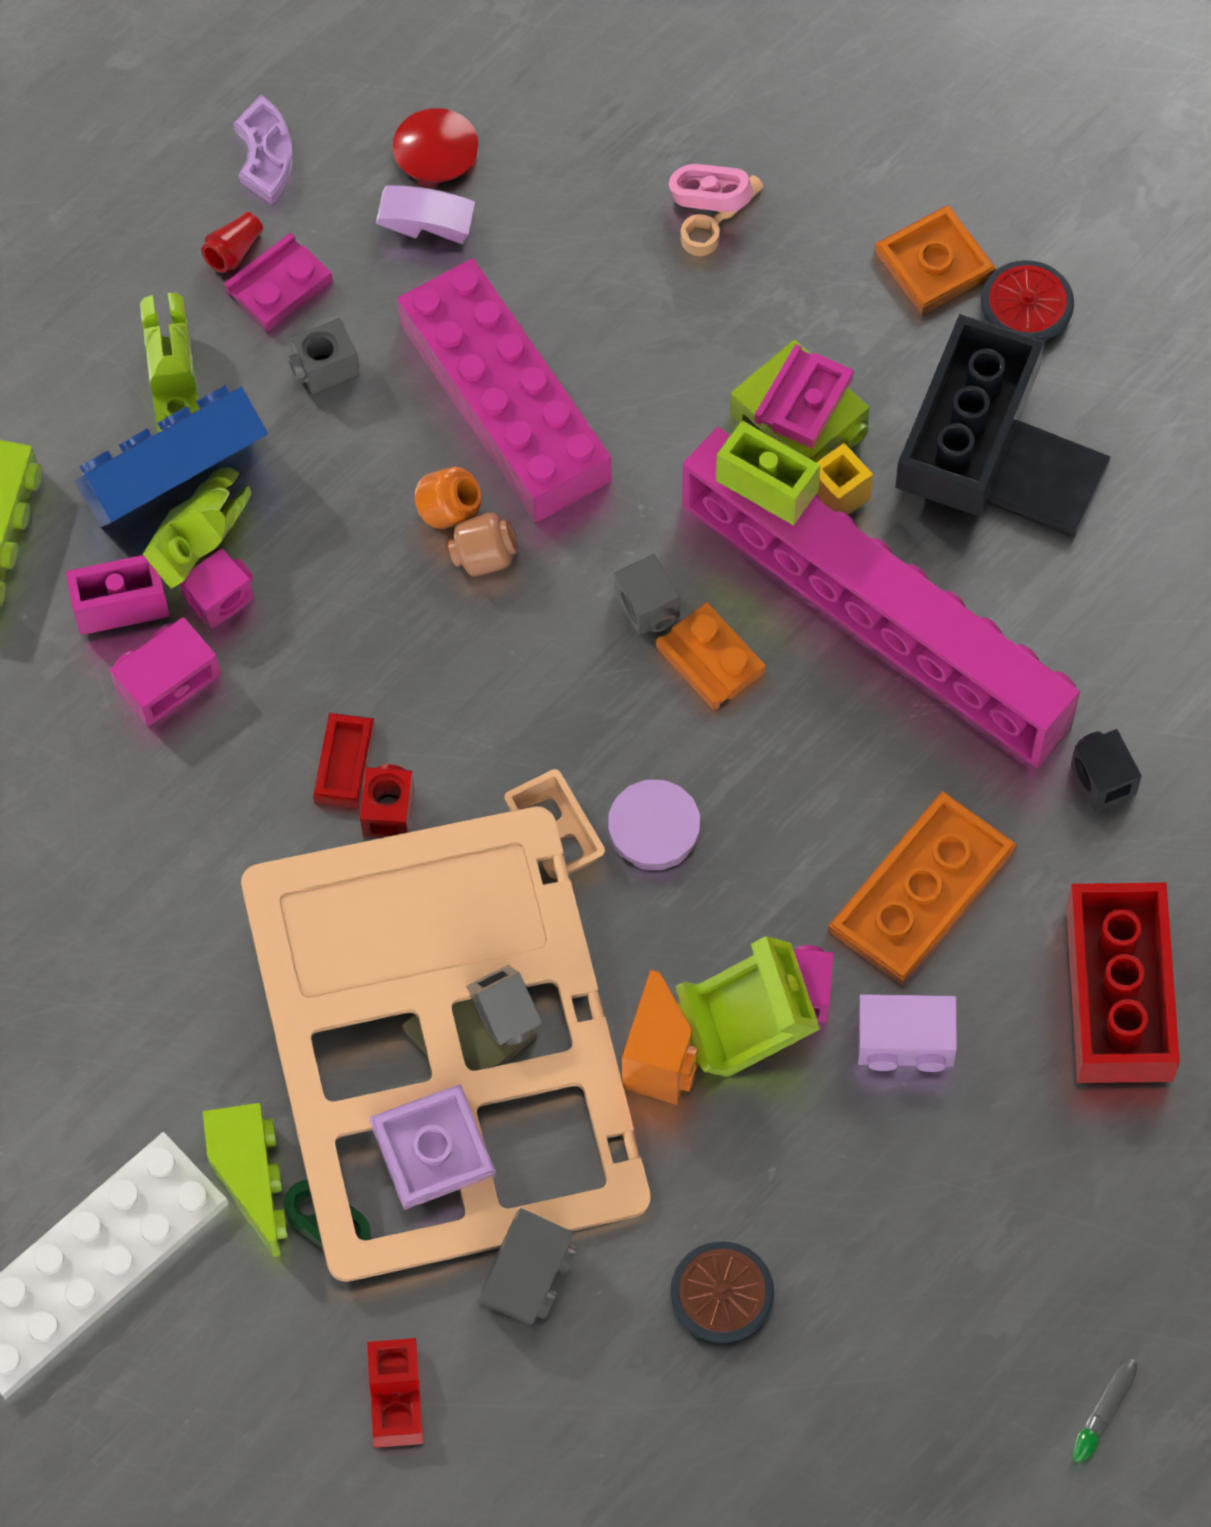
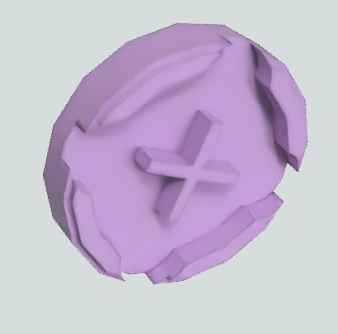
[608,780,700,870]

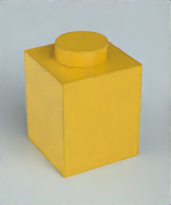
[816,443,873,515]

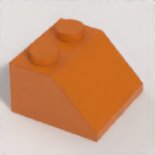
[622,970,698,1105]

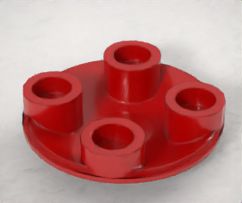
[392,108,479,188]

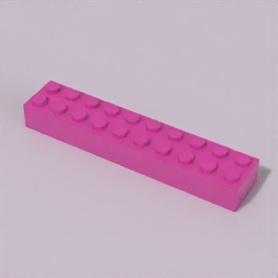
[682,426,1080,769]

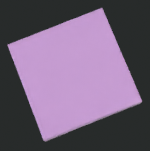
[370,1084,496,1210]

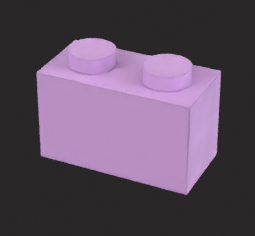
[858,994,957,1072]

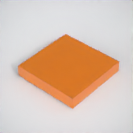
[874,204,996,315]

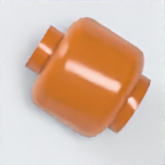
[415,466,481,529]

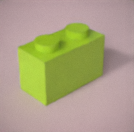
[716,421,820,526]

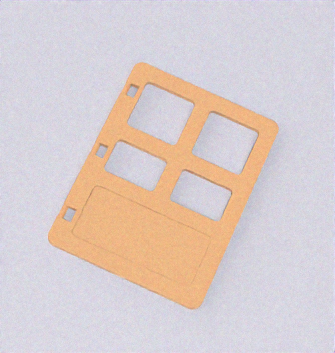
[241,806,651,1282]

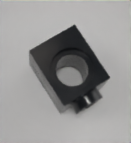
[1071,729,1142,811]

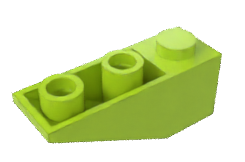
[202,1103,288,1256]

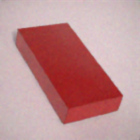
[313,713,375,809]

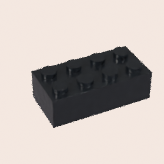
[895,314,1044,517]

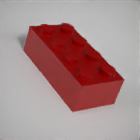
[1066,882,1180,1083]

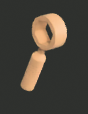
[681,175,763,257]

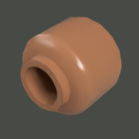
[448,512,518,577]

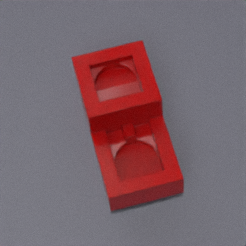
[367,1338,423,1448]

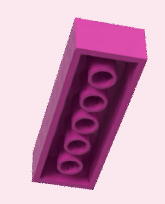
[397,258,612,524]

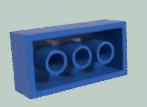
[73,385,268,527]

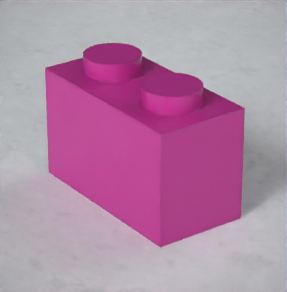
[65,555,170,635]
[109,617,221,727]

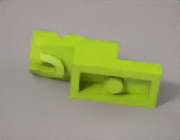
[140,293,200,433]
[143,467,252,589]

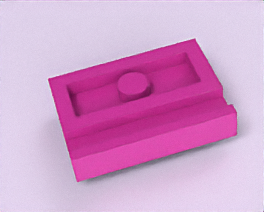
[224,232,333,333]
[754,344,854,449]

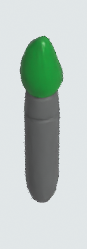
[1072,1359,1137,1463]

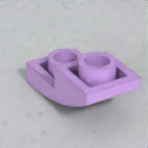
[376,186,475,244]

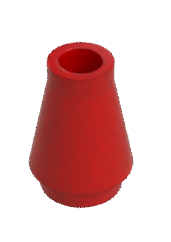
[201,212,263,273]

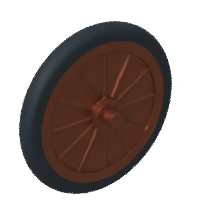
[670,1241,774,1343]

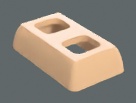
[504,769,605,881]

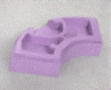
[234,94,293,205]

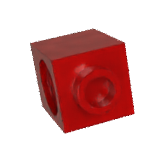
[360,764,415,838]

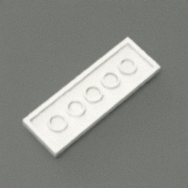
[0,1132,228,1400]

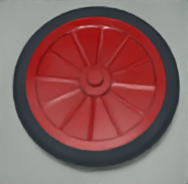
[981,260,1074,341]

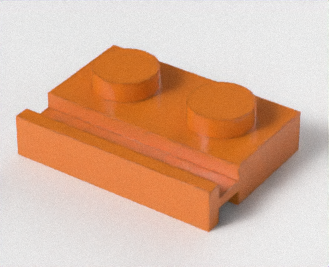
[656,602,766,711]

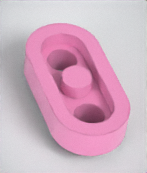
[669,164,753,212]

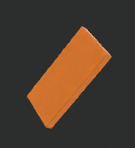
[828,791,1017,987]

